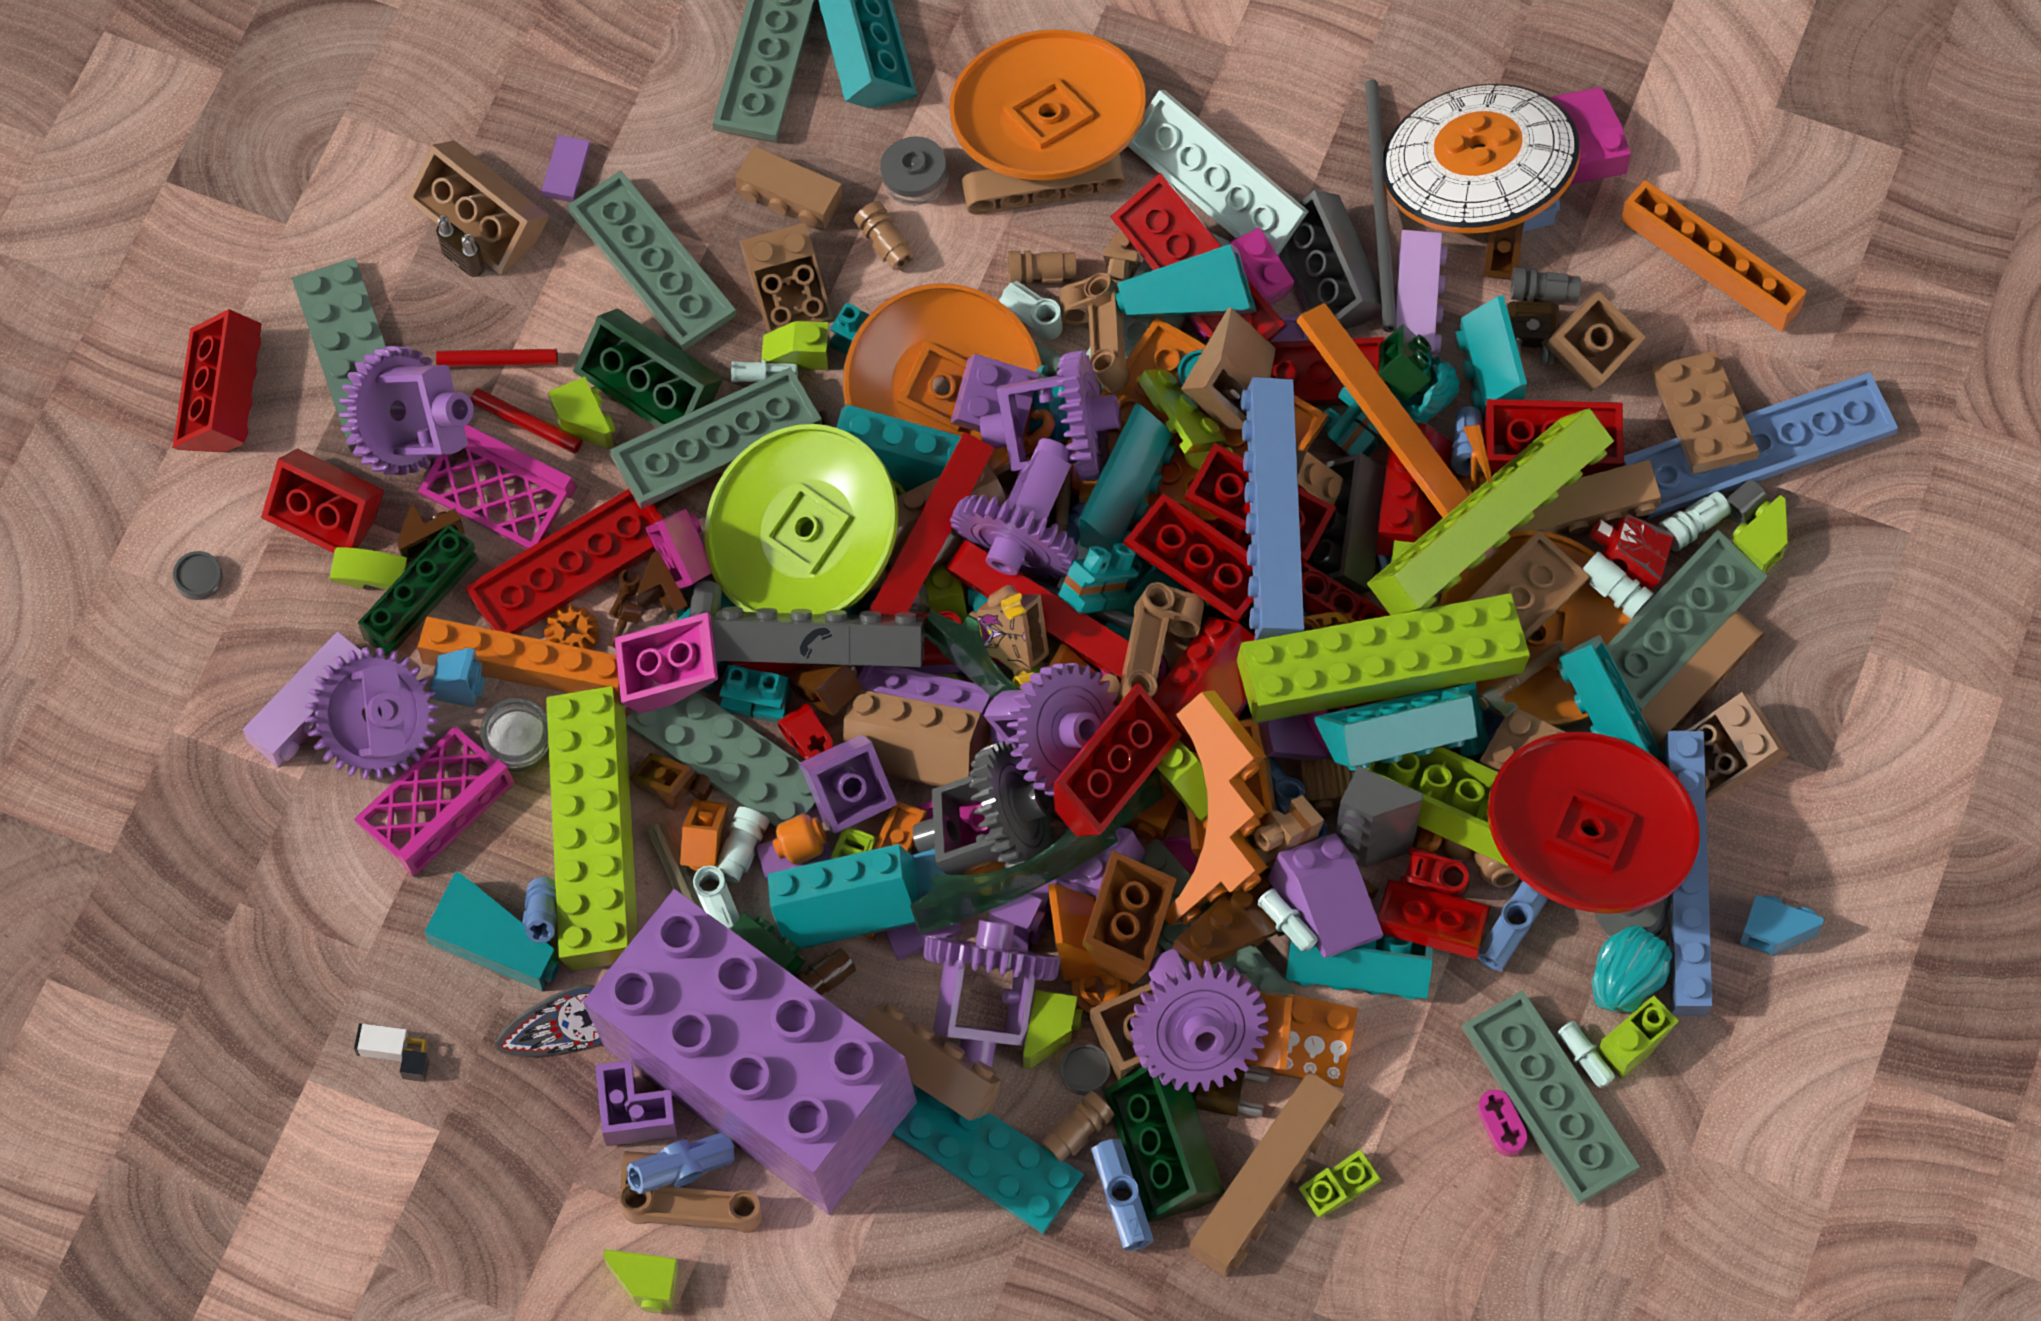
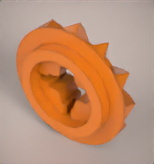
[544,604,599,650]
[1072,973,1128,1015]

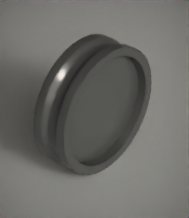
[173,551,223,600]
[1060,1044,1110,1096]

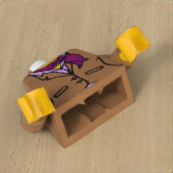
[966,585,1049,690]

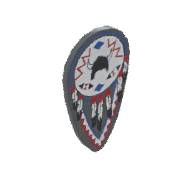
[496,984,602,1057]

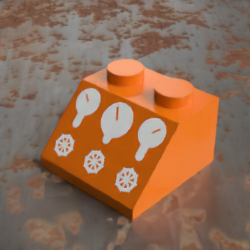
[1273,994,1358,1088]

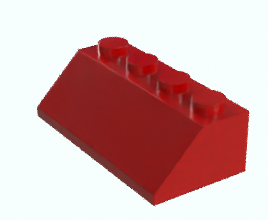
[172,309,262,453]
[1484,399,1624,478]
[1377,423,1456,556]
[1184,443,1336,563]
[1123,493,1254,622]
[1152,617,1255,754]
[1053,684,1182,836]

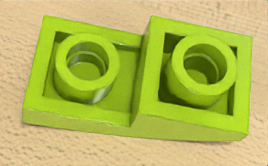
[329,547,407,590]
[1299,1149,1382,1218]

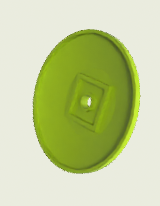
[704,424,898,614]

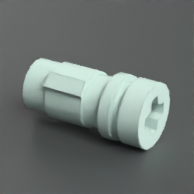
[1658,491,1731,551]
[1583,551,1653,620]
[716,807,770,883]

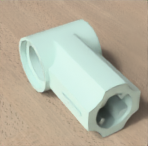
[999,281,1063,341]
[693,865,740,930]

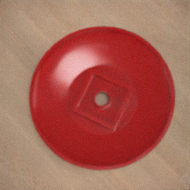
[1488,732,1700,914]

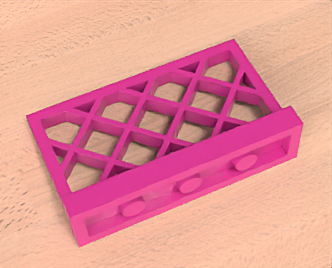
[418,425,577,549]
[354,726,515,877]

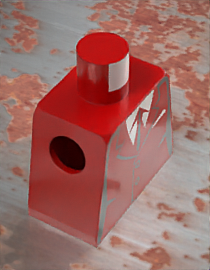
[1589,515,1674,590]

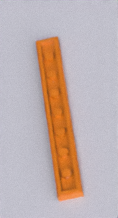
[1296,303,1469,518]

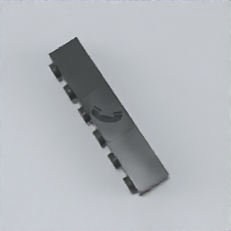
[712,607,925,667]

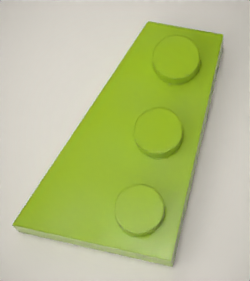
[1137,369,1227,454]

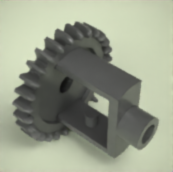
[913,741,1056,877]

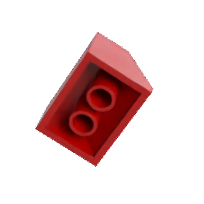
[261,448,384,553]

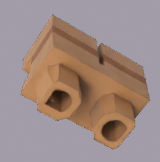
[1253,795,1324,869]

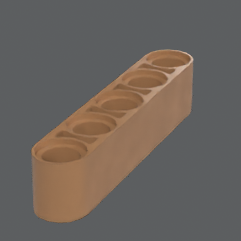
[961,154,1126,215]
[1640,611,1765,748]

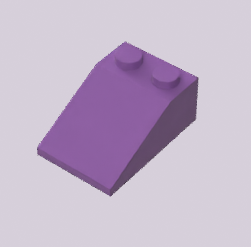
[1267,833,1383,959]

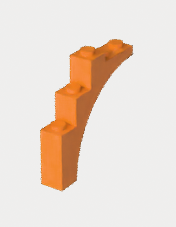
[1165,690,1268,926]

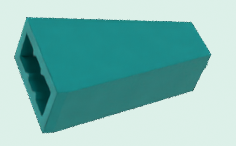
[1116,244,1257,319]
[424,872,560,992]

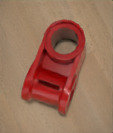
[777,703,833,760]
[1400,848,1470,897]

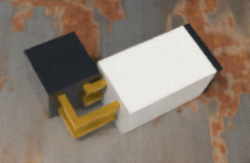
[354,1023,430,1082]

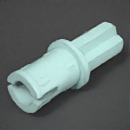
[731,359,798,383]
[1258,889,1317,951]
[1556,1021,1615,1088]

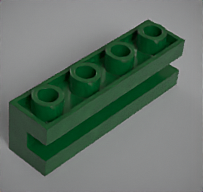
[358,524,479,657]

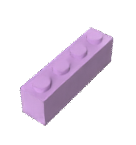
[1395,230,1447,357]
[242,632,361,767]

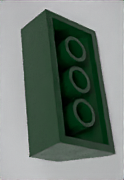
[573,308,724,428]
[1103,1066,1225,1222]

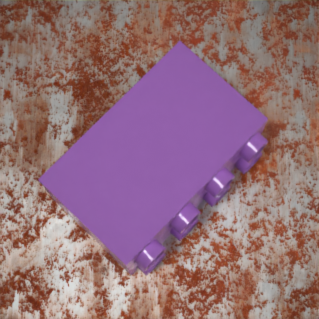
[583,889,917,1215]

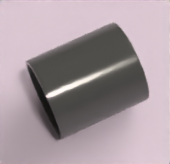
[1727,480,1769,525]

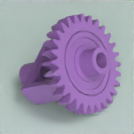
[339,346,474,475]
[980,350,1121,481]
[950,438,1078,579]
[305,647,439,779]
[984,663,1118,796]
[924,920,1060,1067]
[1130,949,1268,1092]

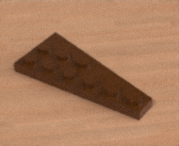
[1172,868,1379,969]

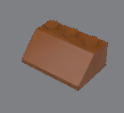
[1082,851,1177,985]

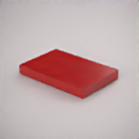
[1377,879,1491,959]

